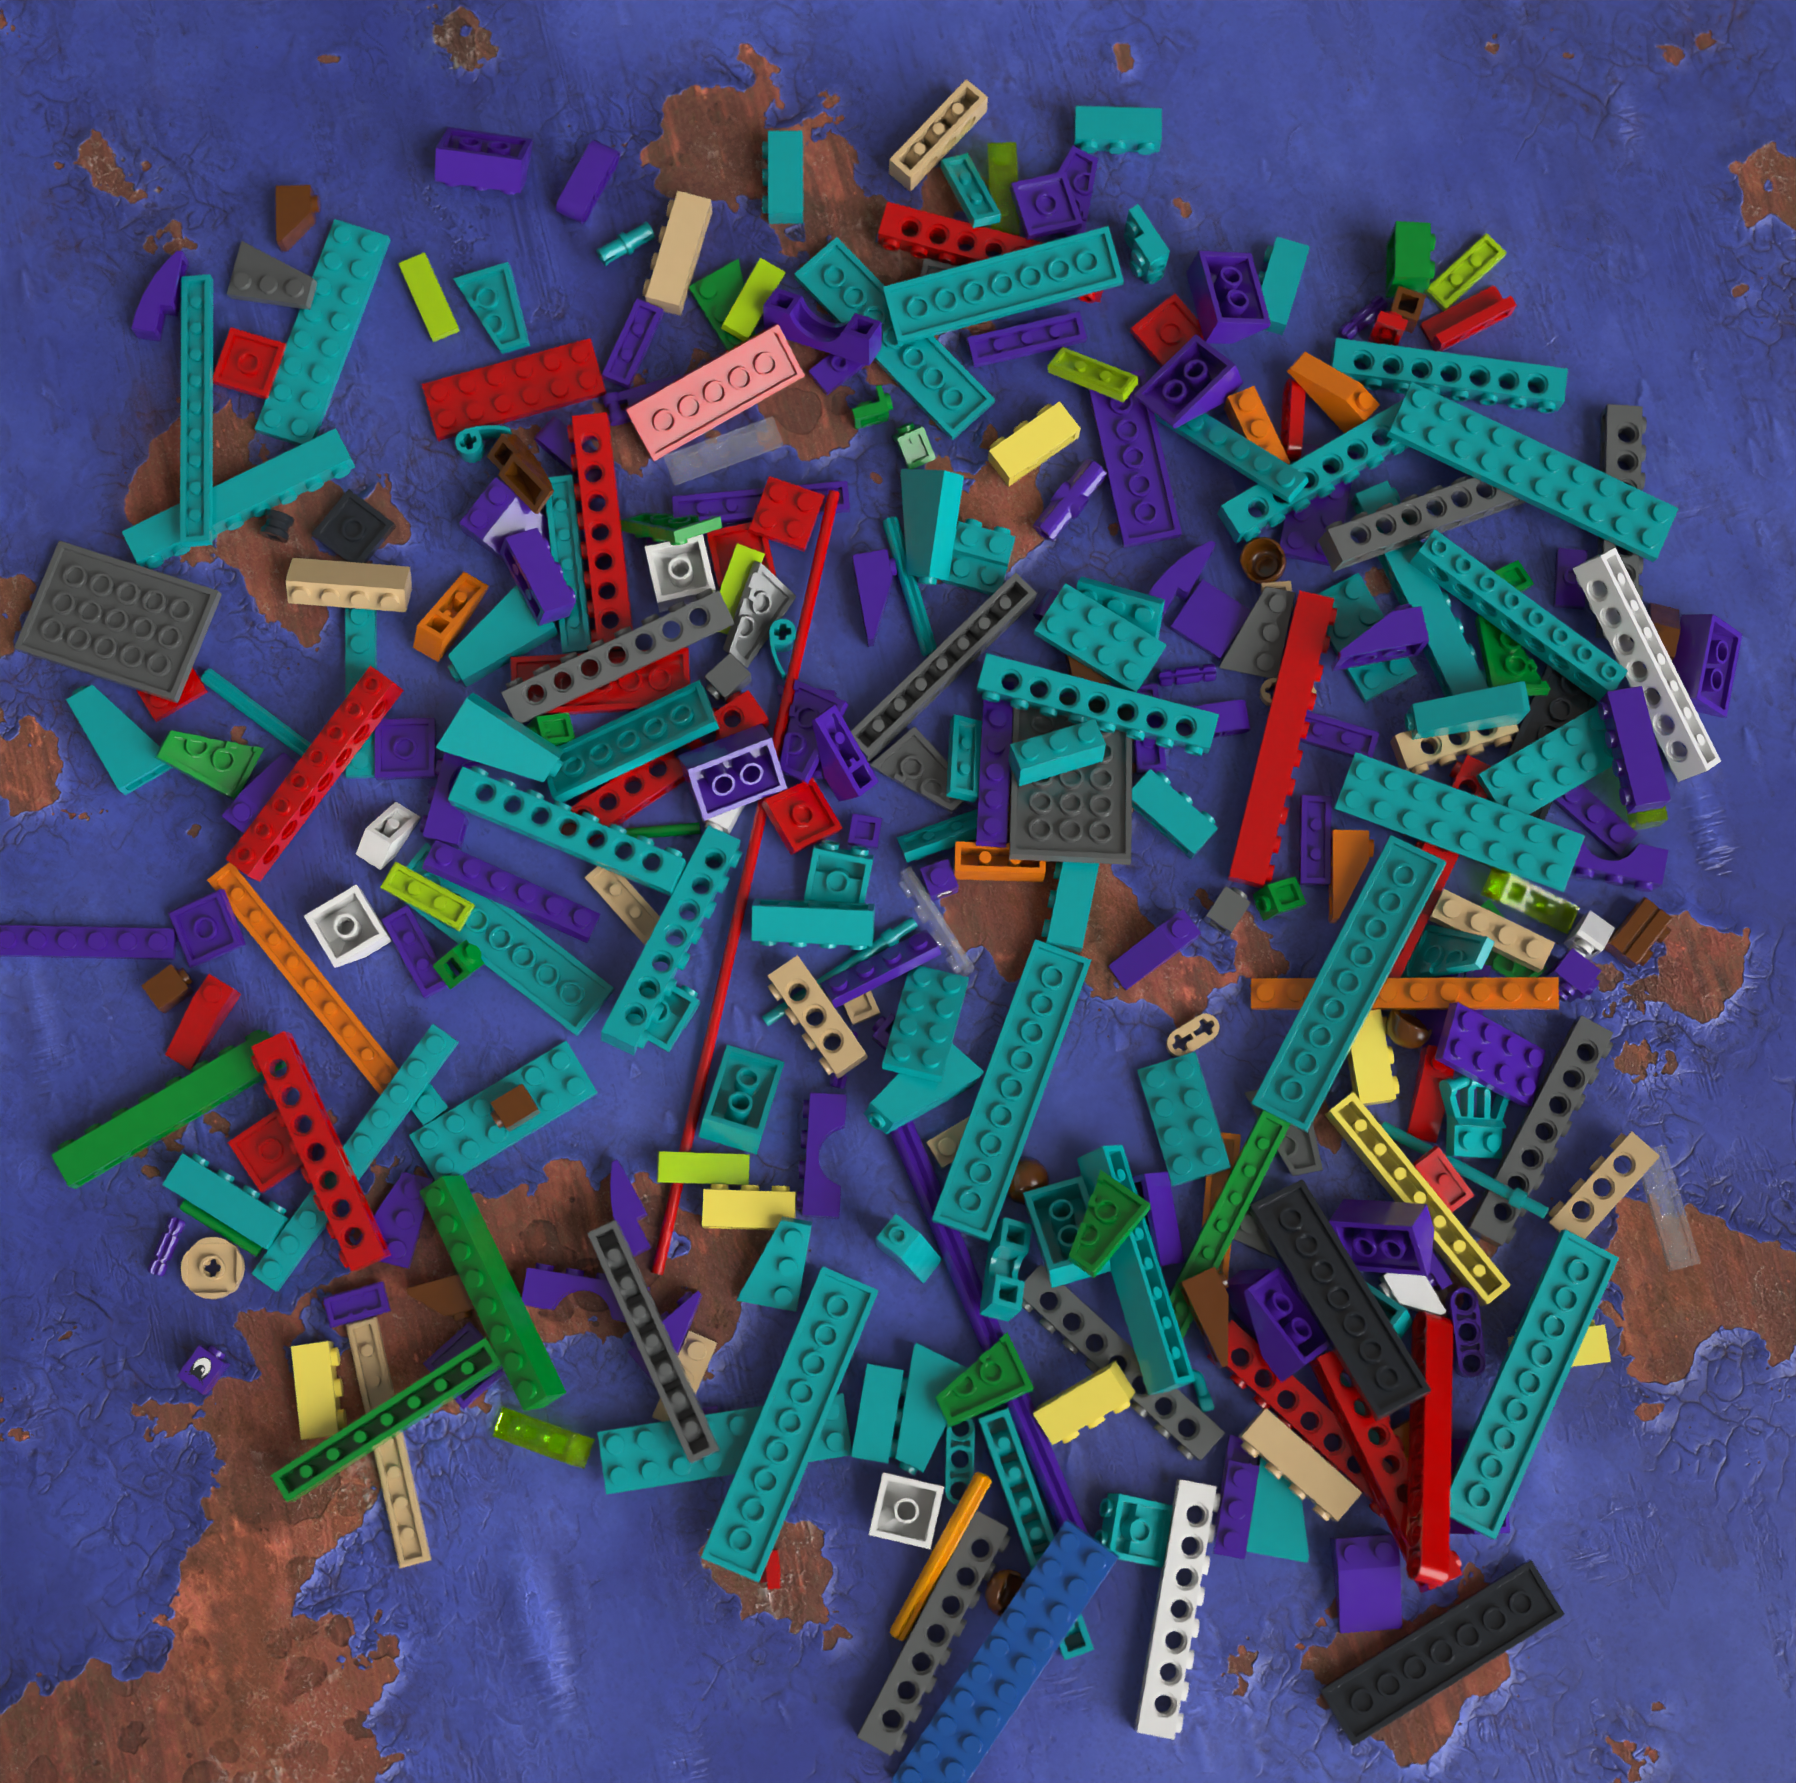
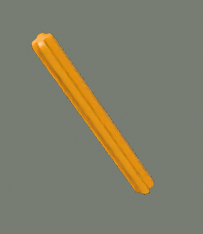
[890,1472,991,1641]

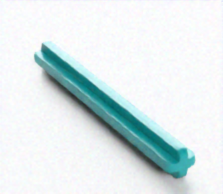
[883,517,937,656]
[200,668,311,757]

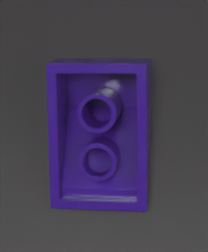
[1134,334,1243,429]
[459,477,552,564]
[1331,604,1429,672]
[1244,1267,1330,1383]
[1330,1533,1402,1633]

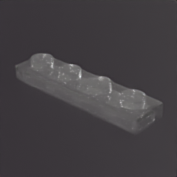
[663,416,783,486]
[898,867,975,976]
[1641,1145,1701,1272]

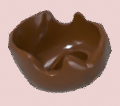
[1240,536,1287,585]
[1385,1009,1432,1049]
[1007,1156,1049,1205]
[985,1569,1025,1617]

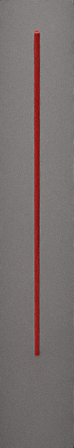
[651,490,840,1275]

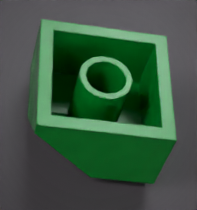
[1385,221,1436,298]

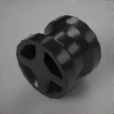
[259,509,295,543]

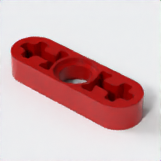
[1280,378,1306,462]

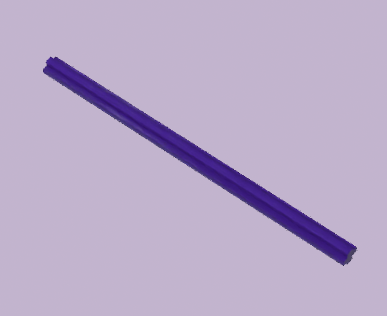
[890,1120,1088,1533]

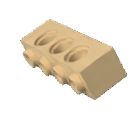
[889,79,988,192]
[1390,725,1519,774]
[767,955,868,1079]
[1548,1132,1660,1239]

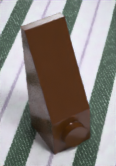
[1177,1267,1229,1369]

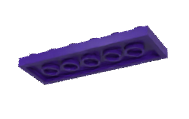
[1087,369,1182,549]

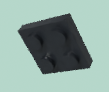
[312,489,396,563]

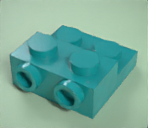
[1123,204,1170,285]
[943,519,1016,596]
[804,840,874,903]
[626,970,701,1053]
[1095,1493,1173,1568]

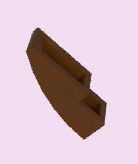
[487,434,554,514]

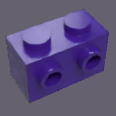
[1544,948,1602,1003]

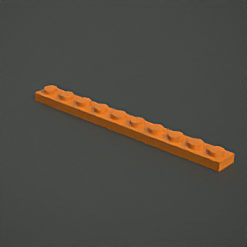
[207,862,399,1095]
[1251,977,1559,1010]

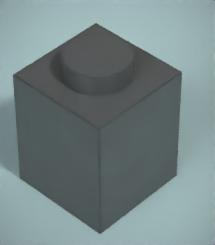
[704,653,752,704]
[1203,886,1251,937]

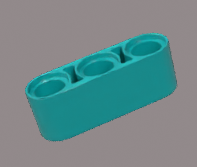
[945,1418,975,1505]

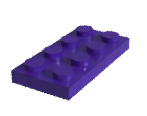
[1279,443,1358,566]
[1435,1002,1546,1107]

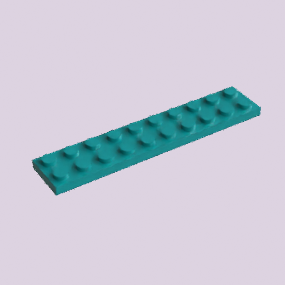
[1386,382,1679,562]
[1252,835,1446,1132]
[932,939,1091,1242]
[1450,1229,1619,1540]
[700,1266,879,1582]

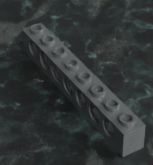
[1595,404,1647,639]
[1318,476,1526,572]
[851,573,1037,763]
[501,588,735,724]
[1465,1015,1613,1247]
[587,1220,720,1463]
[1022,1264,1225,1461]
[857,1510,1011,1756]

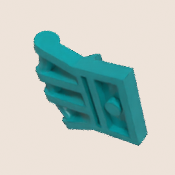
[1439,1074,1510,1159]

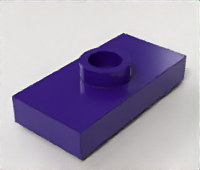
[808,354,866,396]
[1553,548,1588,610]
[323,1281,391,1328]

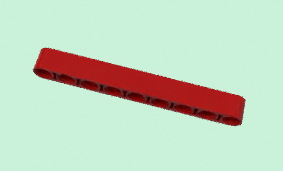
[1406,1311,1453,1586]

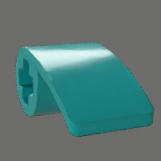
[455,425,512,463]
[769,619,796,681]

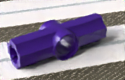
[1033,458,1107,542]

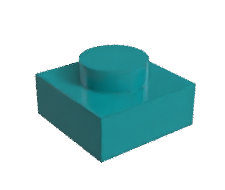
[411,1083,450,1126]

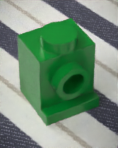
[432,939,485,990]

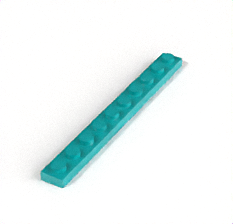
[180,274,213,547]
[251,1024,459,1292]

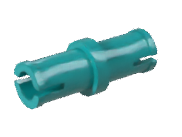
[596,222,655,266]

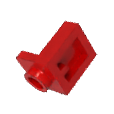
[761,1549,782,1590]

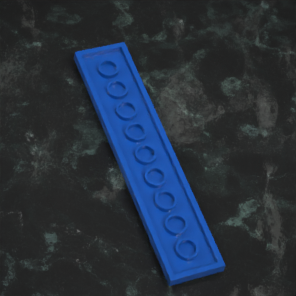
[891,1519,1119,1783]

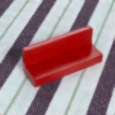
[1420,285,1517,352]

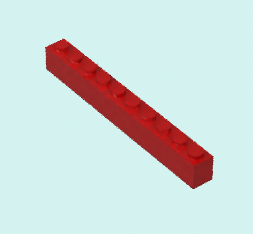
[1228,590,1338,888]

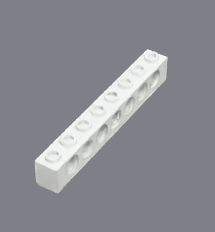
[1573,547,1721,782]
[1134,1479,1220,1739]

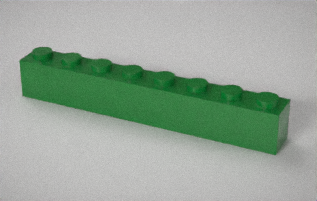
[51,1029,287,1189]
[420,1175,567,1411]
[271,1338,503,1502]

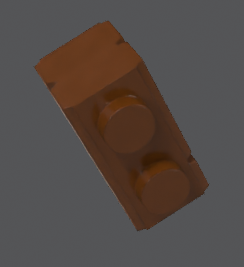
[1604,897,1673,969]

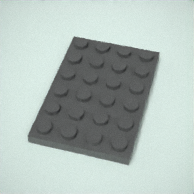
[14,541,222,703]
[1009,696,1132,865]

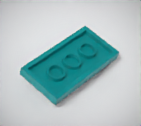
[1318,573,1417,703]
[1034,583,1167,693]
[882,966,969,1083]
[1137,1052,1232,1186]

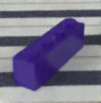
[1598,686,1671,814]

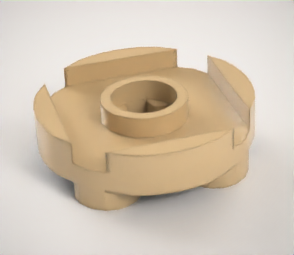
[181,1237,245,1299]

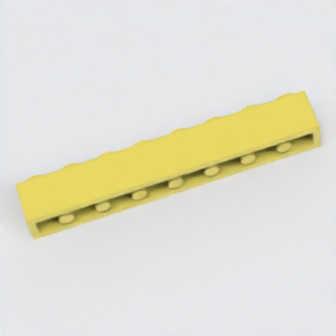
[1324,1092,1511,1306]

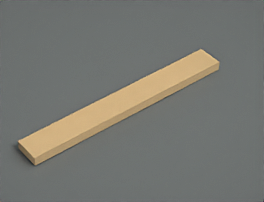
[346,1317,432,1568]

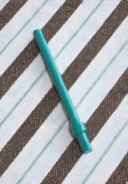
[762,917,918,1026]
[1381,1121,1549,1219]

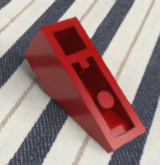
[165,974,241,1071]
[1406,1045,1454,1144]

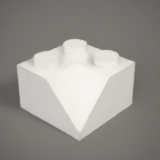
[645,534,716,612]
[304,885,392,968]
[869,1472,944,1549]

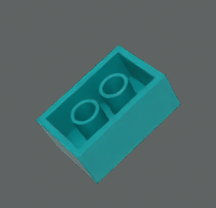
[1023,1176,1111,1288]

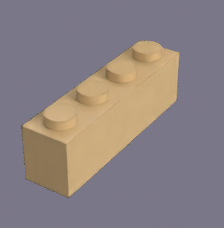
[643,191,712,316]
[285,558,412,612]
[1428,889,1555,973]
[1238,1408,1362,1522]

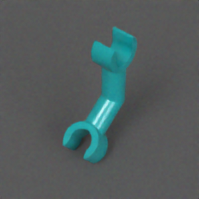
[1192,1369,1214,1412]

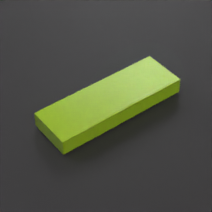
[1424,233,1507,311]
[398,252,460,342]
[721,258,785,341]
[1048,347,1138,402]
[719,543,765,635]
[380,861,475,932]
[656,1151,750,1185]

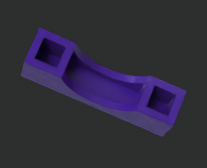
[763,288,882,366]
[420,752,484,850]
[1561,826,1669,892]
[797,1092,847,1219]
[522,1263,651,1322]

